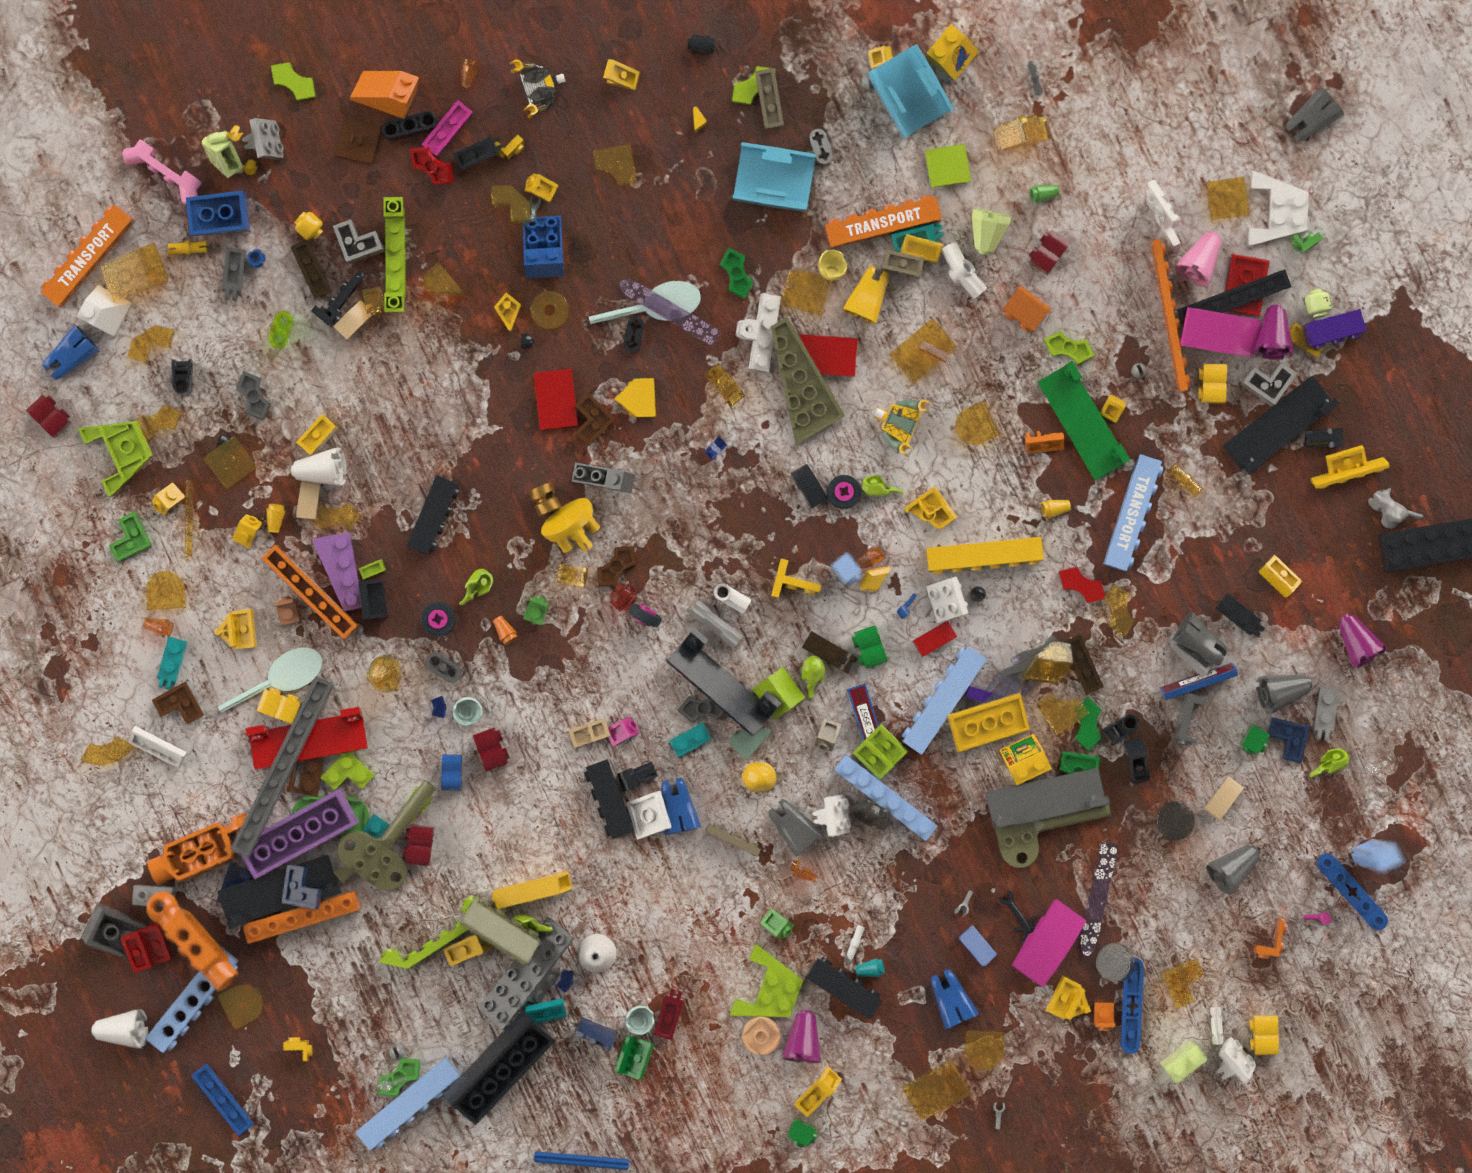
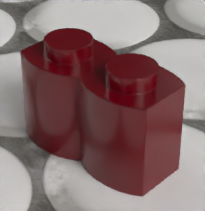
[1029,230,1070,275]
[26,394,71,438]
[472,727,510,771]
[403,824,434,866]

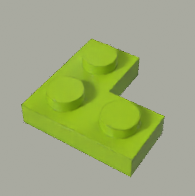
[321,752,375,791]

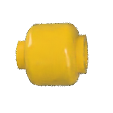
[294,212,323,240]

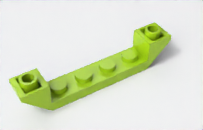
[383,197,406,312]
[379,895,480,969]

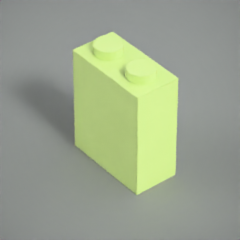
[1159,1040,1208,1083]

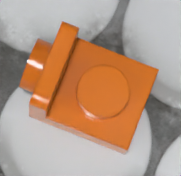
[1094,1002,1115,1031]

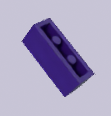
[1302,309,1367,350]

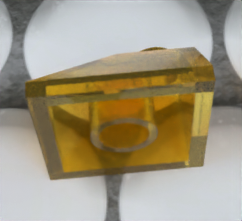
[422,262,465,298]
[1022,641,1073,684]

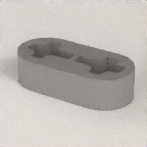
[809,129,833,165]

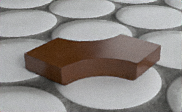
[597,546,636,587]

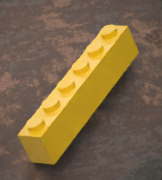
[926,537,1044,575]

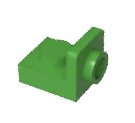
[1291,232,1323,254]
[523,595,550,626]
[760,908,794,940]

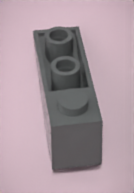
[572,462,635,493]

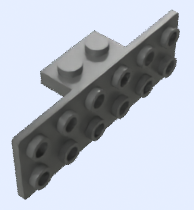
[478,917,574,1030]

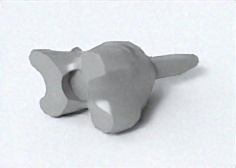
[1368,488,1423,529]

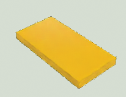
[947,693,1030,753]

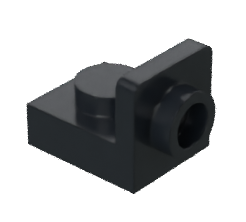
[311,305,342,328]

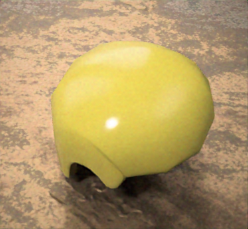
[818,249,847,281]

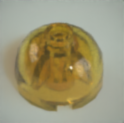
[367,654,402,693]

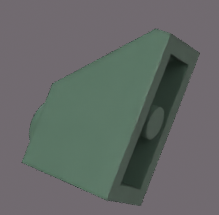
[729,728,772,760]

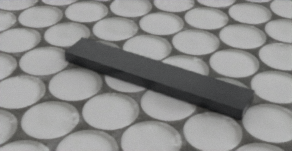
[1177,269,1292,327]

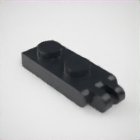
[452,136,503,171]
[327,271,365,314]
[1215,593,1265,637]

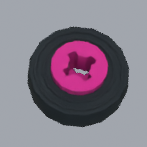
[827,475,861,509]
[421,602,456,636]
[628,604,662,627]

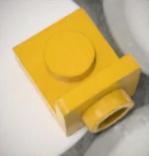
[525,174,558,202]

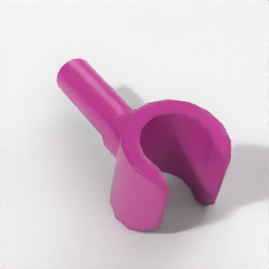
[1303,912,1331,925]

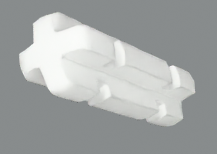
[1210,1007,1224,1045]

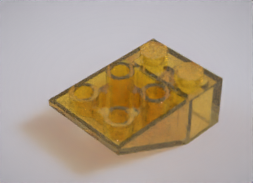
[901,1058,972,1121]

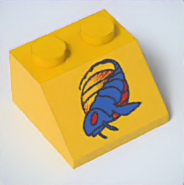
[925,24,979,81]

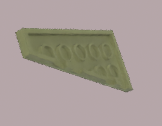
[771,317,845,445]

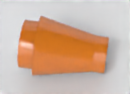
[492,615,518,645]

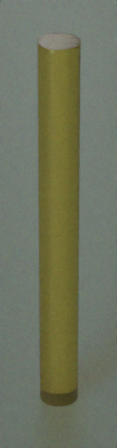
[185,480,193,557]

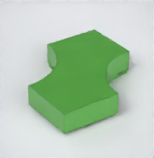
[378,1058,421,1097]

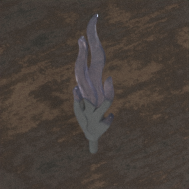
[977,635,1058,706]

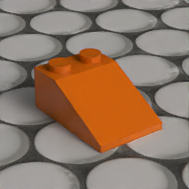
[350,71,419,119]
[1002,285,1051,333]

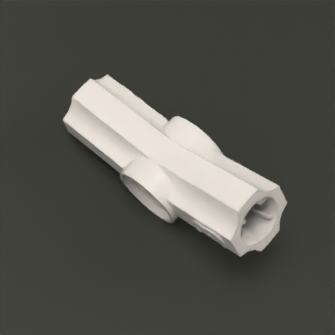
[941,242,987,299]

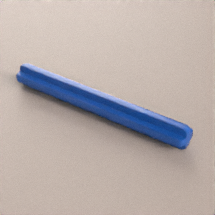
[534,1152,629,1170]

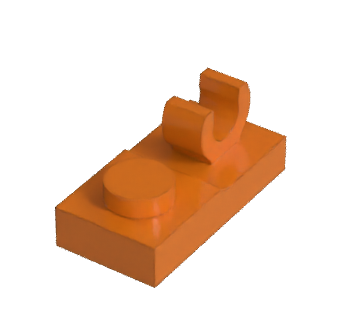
[1025,431,1064,454]

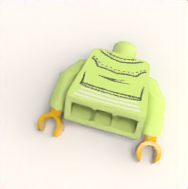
[202,126,257,178]

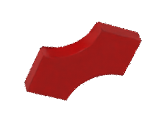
[409,146,454,185]
[1058,566,1106,603]

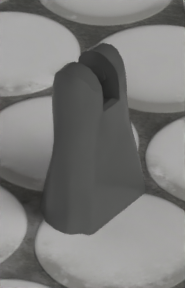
[1285,87,1344,142]
[1172,612,1228,666]
[768,799,824,857]

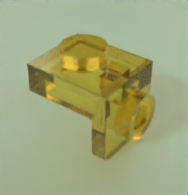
[362,287,385,315]
[556,564,589,587]

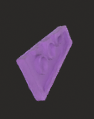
[312,532,361,611]

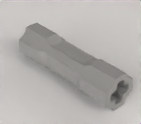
[689,600,743,649]

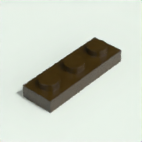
[290,240,332,300]
[1063,634,1104,695]

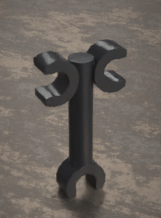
[999,890,1037,941]

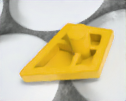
[494,293,521,331]
[860,566,891,592]

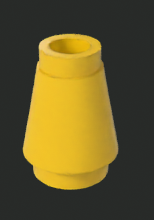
[1041,500,1071,519]
[267,504,286,533]

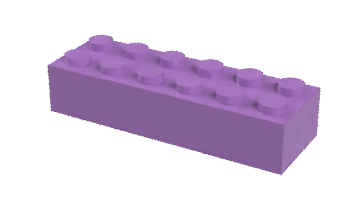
[242,788,359,879]

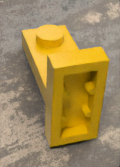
[771,559,822,598]
[443,934,495,967]
[793,1066,841,1118]

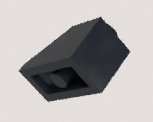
[1123,737,1150,784]

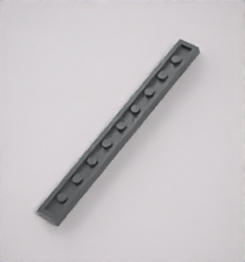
[231,676,334,858]

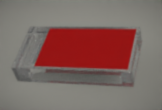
[918,341,956,366]

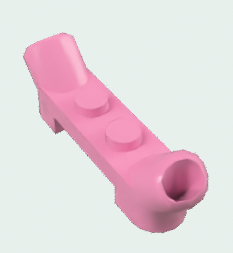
[123,139,202,205]

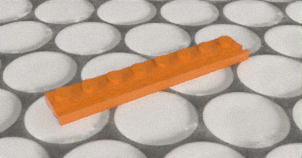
[1150,239,1190,393]

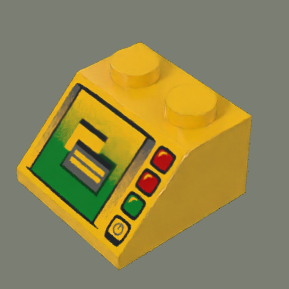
[999,734,1052,785]

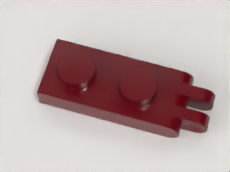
[653,986,685,1041]

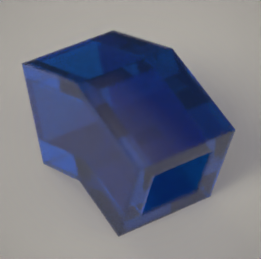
[704,437,727,460]
[431,695,448,718]
[556,970,574,993]

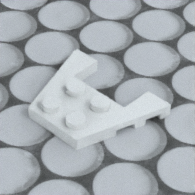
[1247,171,1309,246]
[1146,179,1181,253]

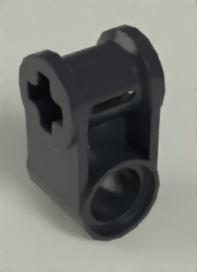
[171,359,193,396]
[1102,714,1139,746]

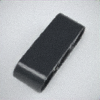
[382,111,438,141]

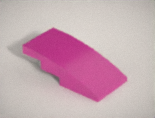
[1180,307,1261,358]
[1012,899,1086,987]

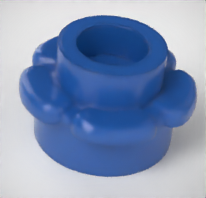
[247,249,266,268]

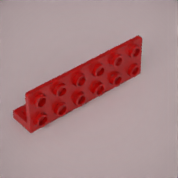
[245,706,368,770]

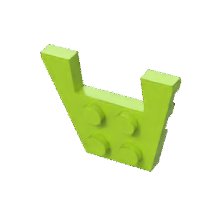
[78,421,153,497]
[730,944,803,1017]

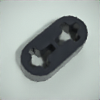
[623,317,644,354]

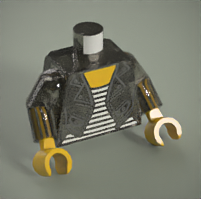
[510,59,566,118]

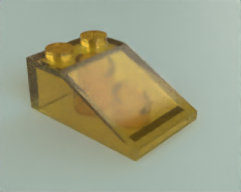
[100,243,169,302]

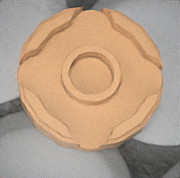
[742,1017,781,1055]

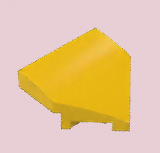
[614,378,656,417]
[214,609,257,649]
[1046,976,1091,1020]

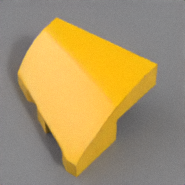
[903,486,957,530]

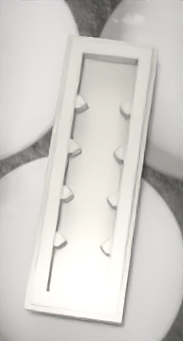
[128,726,186,769]

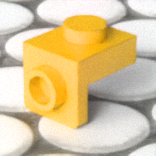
[494,135,525,159]
[152,483,185,516]
[232,514,262,549]
[283,1037,313,1061]

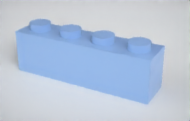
[830,553,862,585]

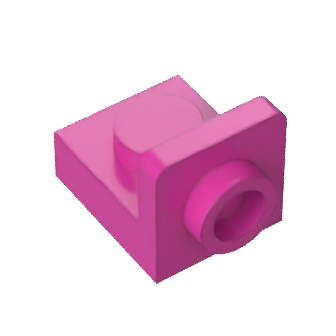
[608,717,639,747]

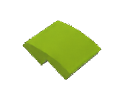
[925,144,971,188]
[853,724,908,780]

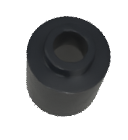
[687,34,715,55]

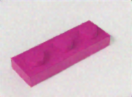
[422,100,473,157]

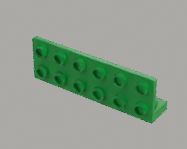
[1038,361,1130,480]

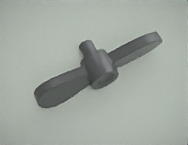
[1027,61,1043,96]

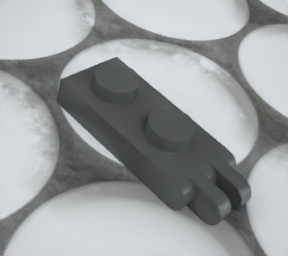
[222,248,246,301]

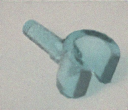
[529,196,541,222]

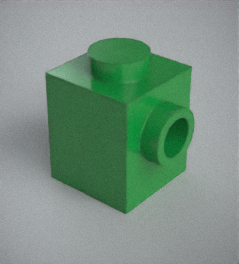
[1239,725,1270,756]
[787,1117,818,1148]

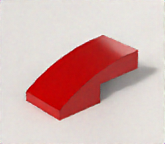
[913,620,957,657]

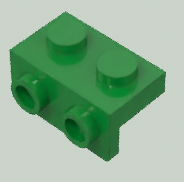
[615,1035,654,1080]

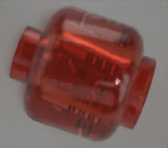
[609,583,637,612]

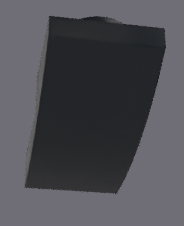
[790,464,828,508]

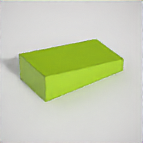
[359,559,386,580]

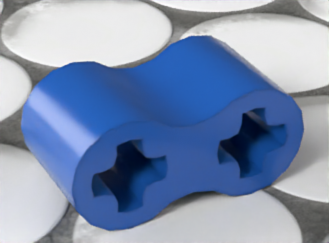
[441,754,462,791]

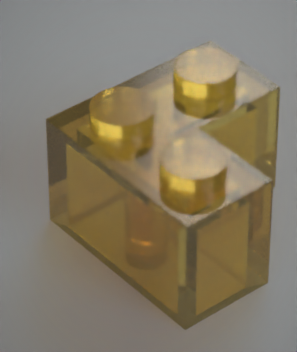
[993,115,1050,151]
[1159,956,1205,1009]

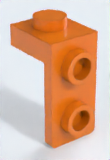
[1253,917,1287,959]

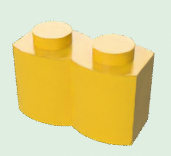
[1198,364,1227,404]
[257,687,302,724]
[1249,1015,1279,1055]

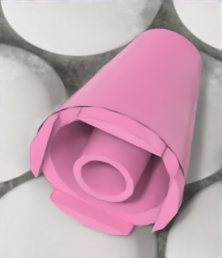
[1175,231,1221,287]

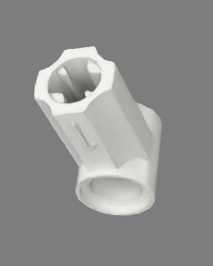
[714,584,751,614]

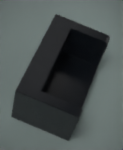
[359,579,388,620]

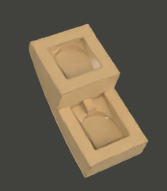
[333,300,375,340]
[296,481,321,520]
[568,718,611,748]
[1204,776,1244,820]

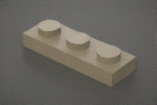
[755,68,784,128]
[706,822,761,857]

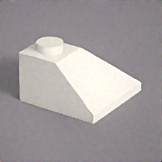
[76,285,132,337]

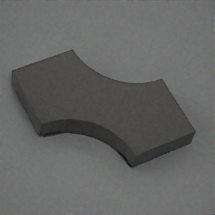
[236,371,271,421]
[677,696,725,723]

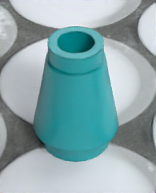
[856,958,885,977]

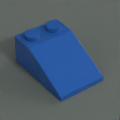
[186,191,251,236]

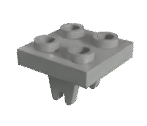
[242,118,284,160]

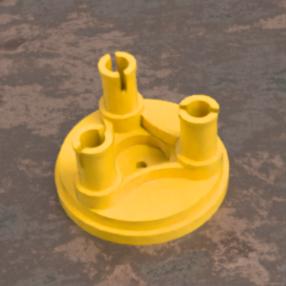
[541,498,600,553]

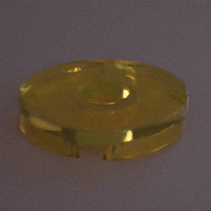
[531,291,569,330]

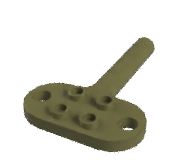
[337,779,436,890]
[996,804,1111,868]

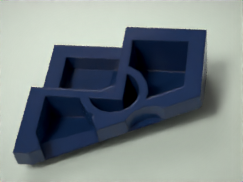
[575,1017,618,1052]

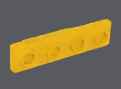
[1311,445,1389,489]

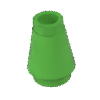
[1029,185,1059,204]

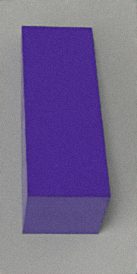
[965,686,1003,703]

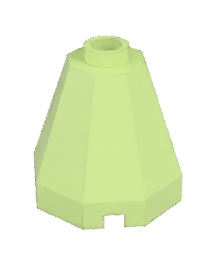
[972,208,1012,255]

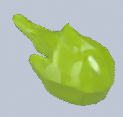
[862,475,904,497]
[459,569,493,605]
[801,656,825,699]
[1309,748,1349,777]
[511,914,553,932]

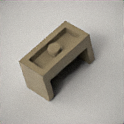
[882,249,925,279]

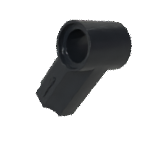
[1304,428,1344,448]
[617,761,658,792]

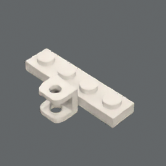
[736,293,781,372]

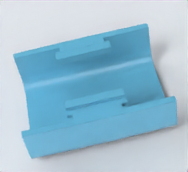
[866,44,954,139]
[732,142,816,212]

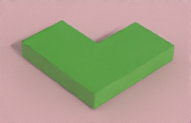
[109,511,152,563]

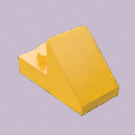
[603,59,640,90]

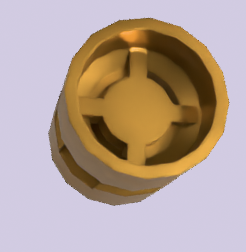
[529,482,561,517]

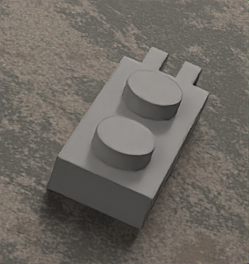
[1168,632,1214,677]
[1313,688,1339,741]

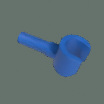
[897,593,917,619]

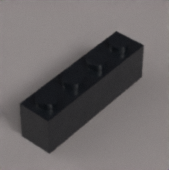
[407,475,460,555]
[584,759,634,839]
[805,957,883,1020]

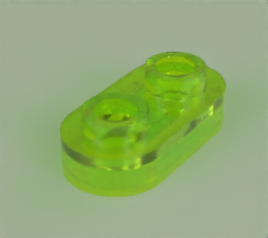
[268,311,294,349]

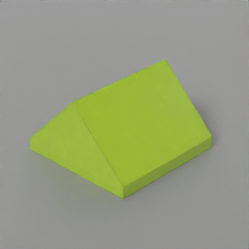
[752,667,806,720]

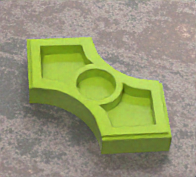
[271,62,316,101]
[732,66,775,105]
[1043,331,1095,365]

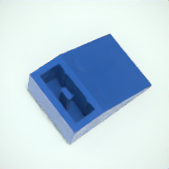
[523,216,564,278]

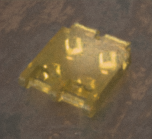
[781,268,833,316]

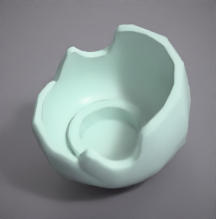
[452,697,483,726]
[625,1006,654,1035]

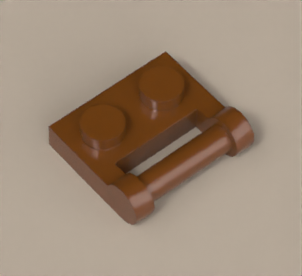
[284,758,325,797]

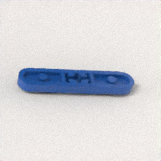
[1316,853,1388,930]
[1120,957,1144,1054]

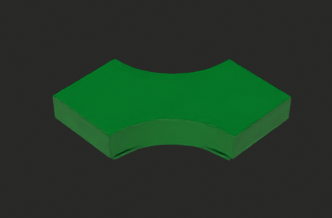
[720,248,754,299]
[1074,697,1102,751]

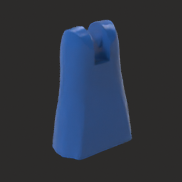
[42,324,100,381]
[661,777,701,835]
[931,969,979,1029]

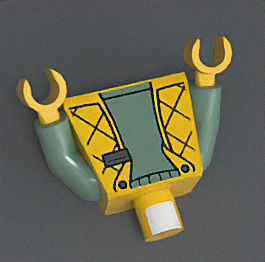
[874,399,932,457]

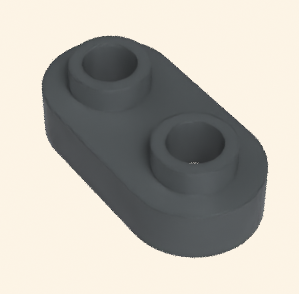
[426,653,461,682]

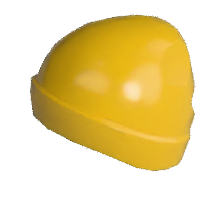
[742,762,777,793]

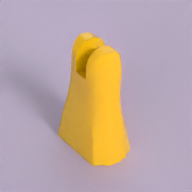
[842,265,889,324]

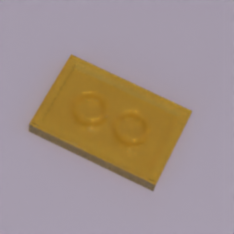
[889,318,957,384]

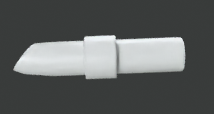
[847,925,865,962]

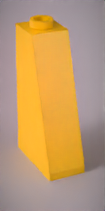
[492,870,573,909]

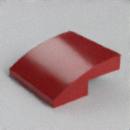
[120,923,173,973]

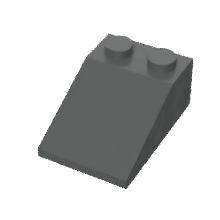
[81,902,150,960]

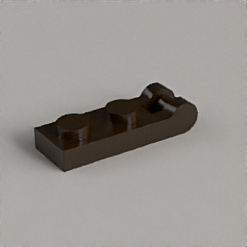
[802,631,857,674]

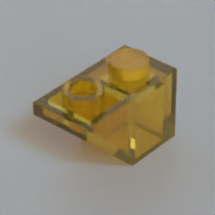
[704,363,745,408]

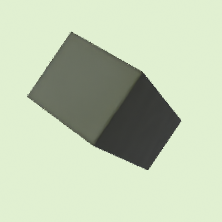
[333,866,355,883]

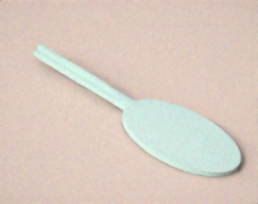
[589,281,701,324]
[218,648,322,713]

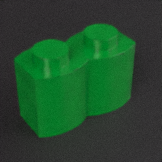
[851,625,888,669]

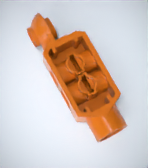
[147,812,247,885]
[146,891,239,992]

